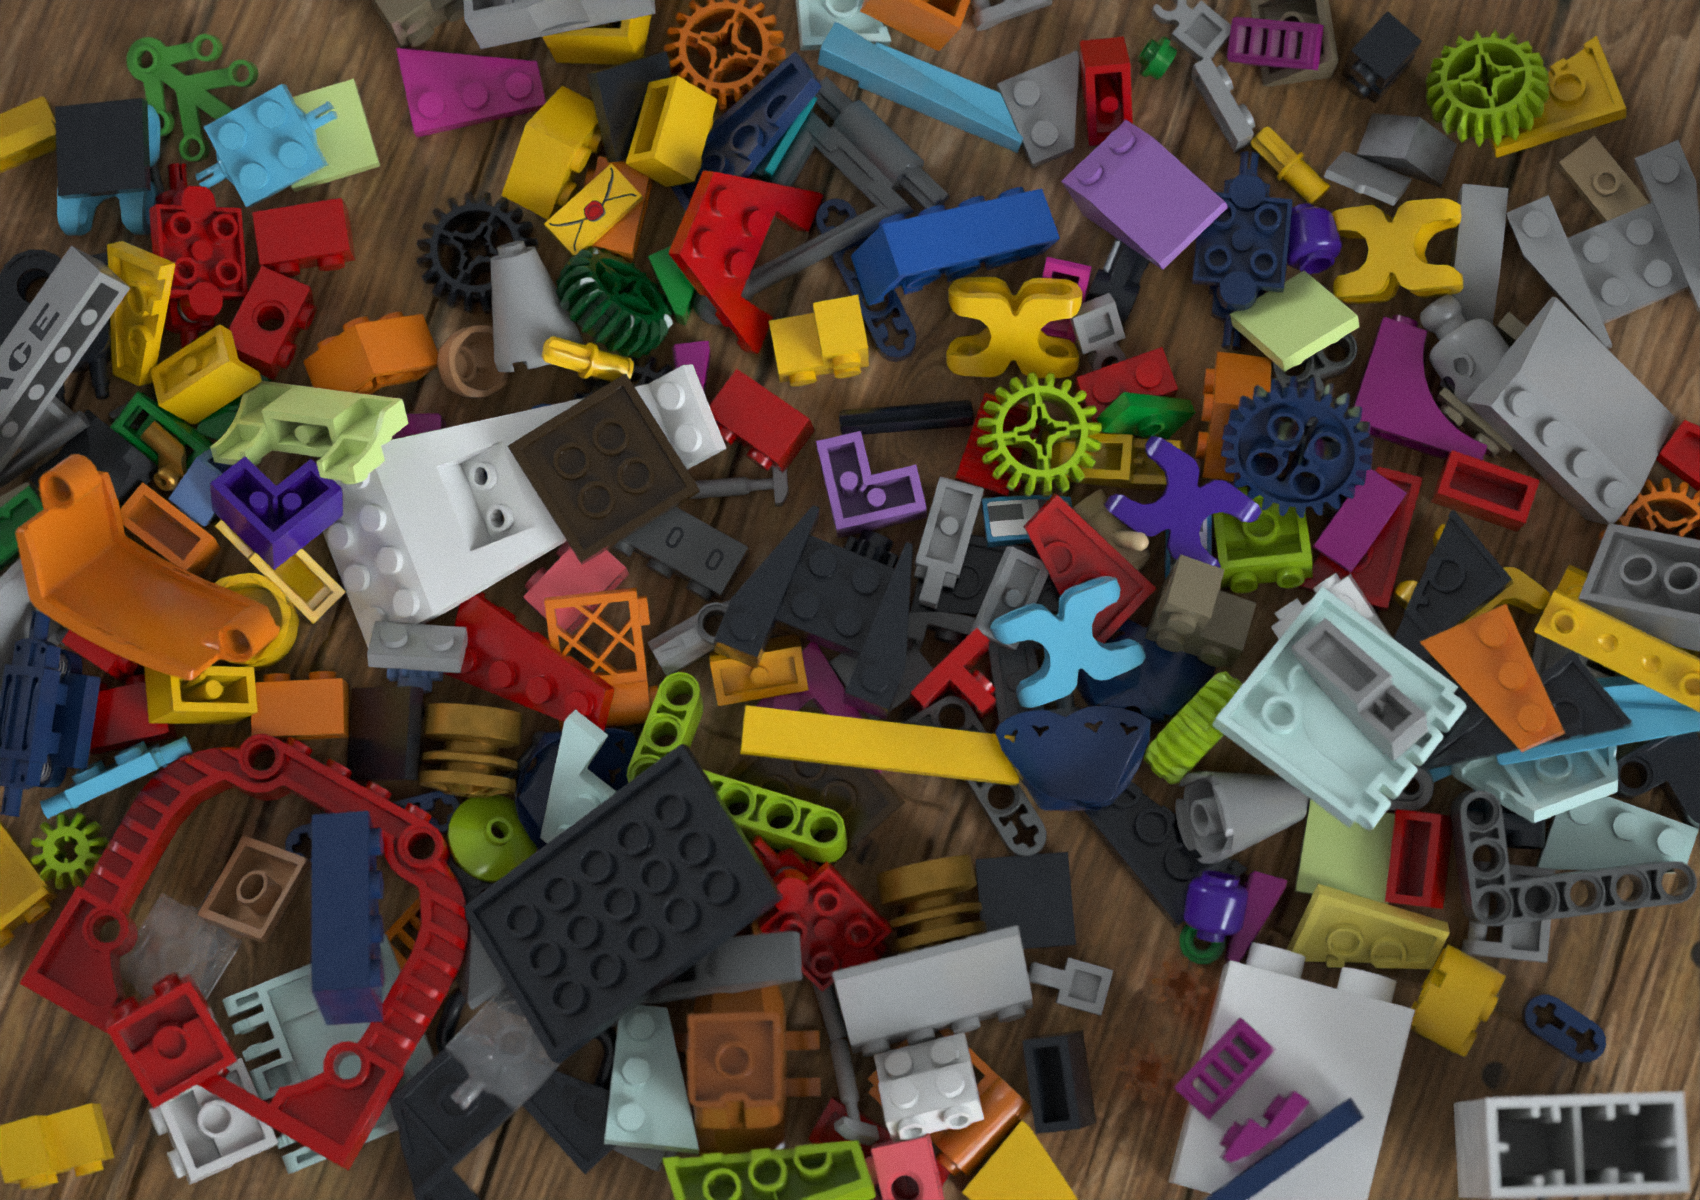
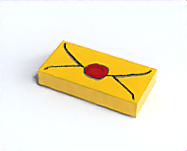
[544,163,643,256]

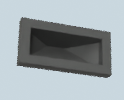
[455,927,507,1010]

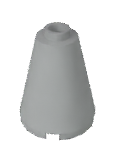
[490,241,584,372]
[1175,771,1309,864]

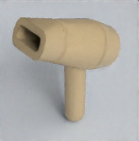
[1073,489,1150,570]

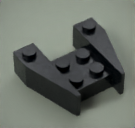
[714,505,913,720]

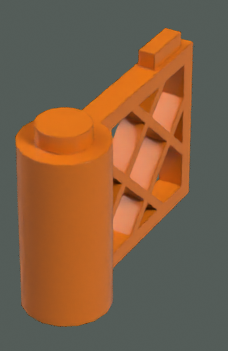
[544,587,659,731]
[867,1028,1032,1177]

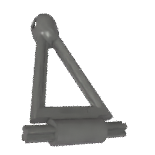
[693,76,950,325]

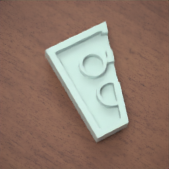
[1536,796,1699,874]
[604,1005,699,1154]

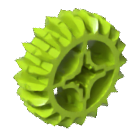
[1426,29,1549,148]
[977,372,1102,497]
[1143,671,1243,785]

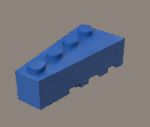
[851,187,1060,306]

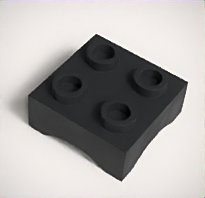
[28,409,158,509]

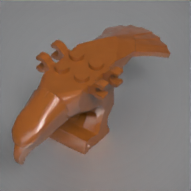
[673,910,821,1157]

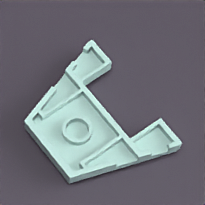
[540,710,616,844]

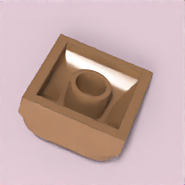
[197,835,312,943]

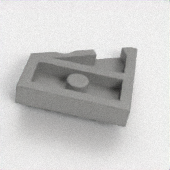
[997,51,1079,169]

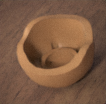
[437,325,509,398]

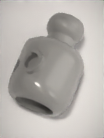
[1420,294,1510,407]

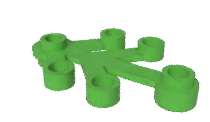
[126,34,259,162]

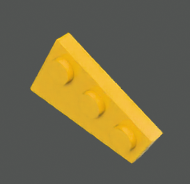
[107,241,175,386]

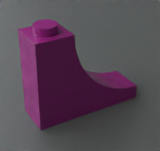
[1352,315,1487,460]

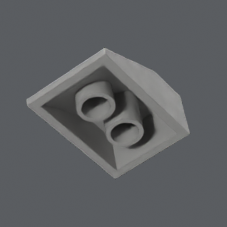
[1578,523,1700,651]

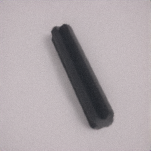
[839,400,974,435]

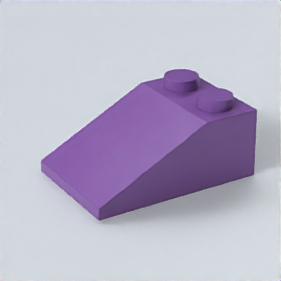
[1061,120,1228,270]

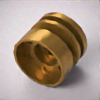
[418,703,523,798]
[875,855,987,954]

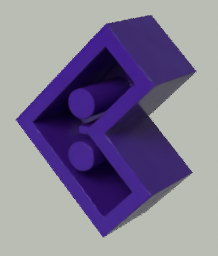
[210,456,343,570]

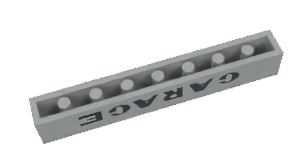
[0,245,130,473]

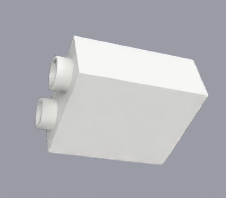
[1168,943,1414,1200]
[1454,1092,1690,1198]

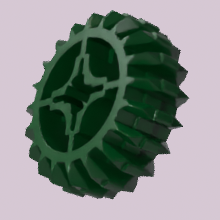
[556,247,673,358]

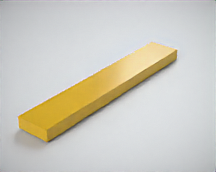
[740,705,1019,786]

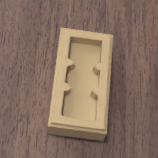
[1557,135,1649,223]

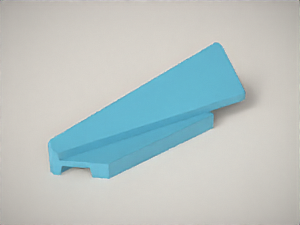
[818,22,1023,153]
[1496,676,1700,765]

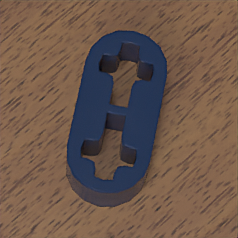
[1522,995,1606,1063]

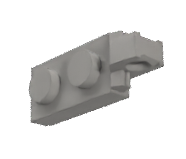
[914,476,984,609]

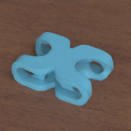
[57,104,160,236]
[990,576,1146,708]

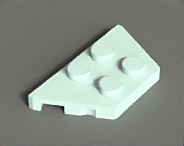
[1451,746,1618,823]

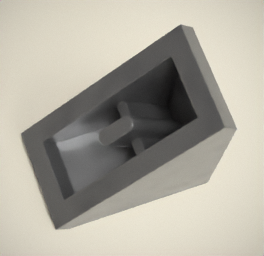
[1356,113,1457,188]

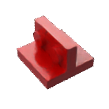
[910,627,996,723]

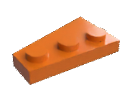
[1420,604,1565,752]

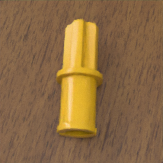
[1250,126,1331,205]
[542,336,634,382]

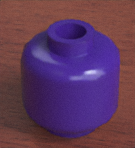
[1287,203,1342,274]
[1183,870,1249,942]

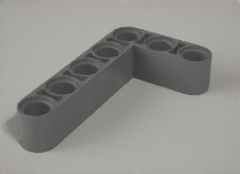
[1450,790,1697,926]

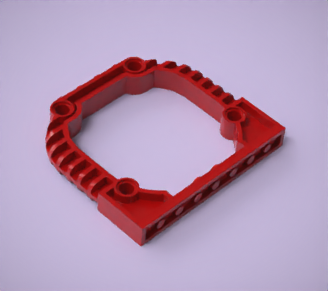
[19,734,469,1171]

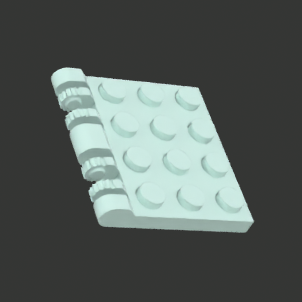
[222,934,434,1174]

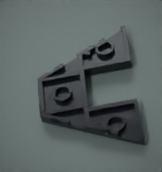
[1394,509,1633,770]
[389,1035,617,1200]

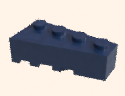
[311,811,384,1025]

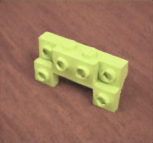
[210,381,409,484]

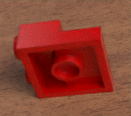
[105,972,238,1109]

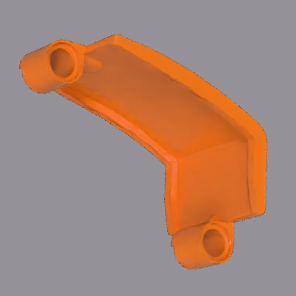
[16,454,279,680]

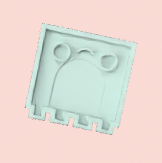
[1212,587,1466,830]

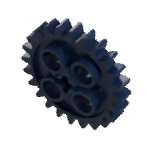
[1221,376,1374,518]

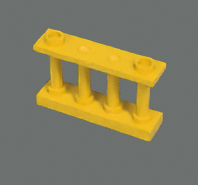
[1534,564,1700,712]

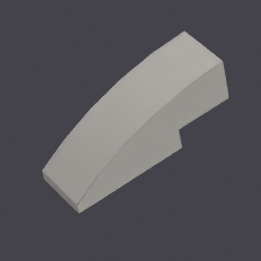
[1450,184,1508,324]
[1291,618,1428,762]

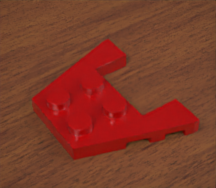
[668,171,824,354]

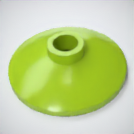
[447,795,537,883]

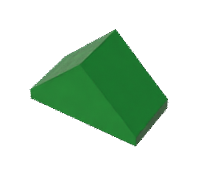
[648,245,696,326]

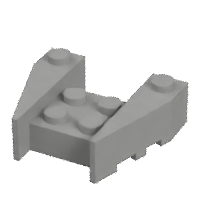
[1506,140,1700,349]

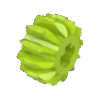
[31,812,110,890]

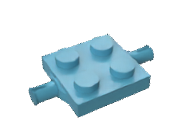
[195,84,338,207]
[40,736,193,819]

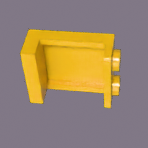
[0,820,58,949]

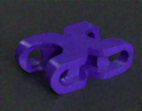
[1104,436,1262,568]

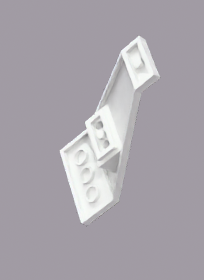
[323,364,727,648]

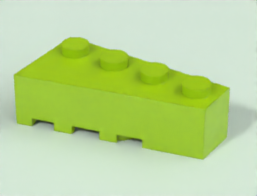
[662,1140,876,1200]

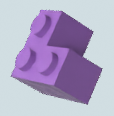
[816,431,927,538]

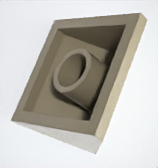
[1250,0,1339,87]

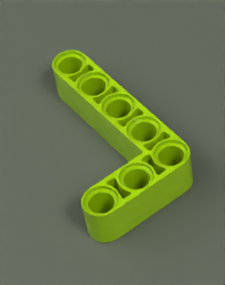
[627,672,847,863]

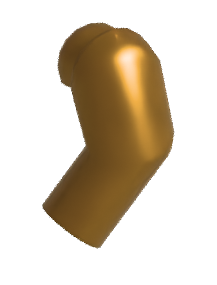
[140,421,187,491]

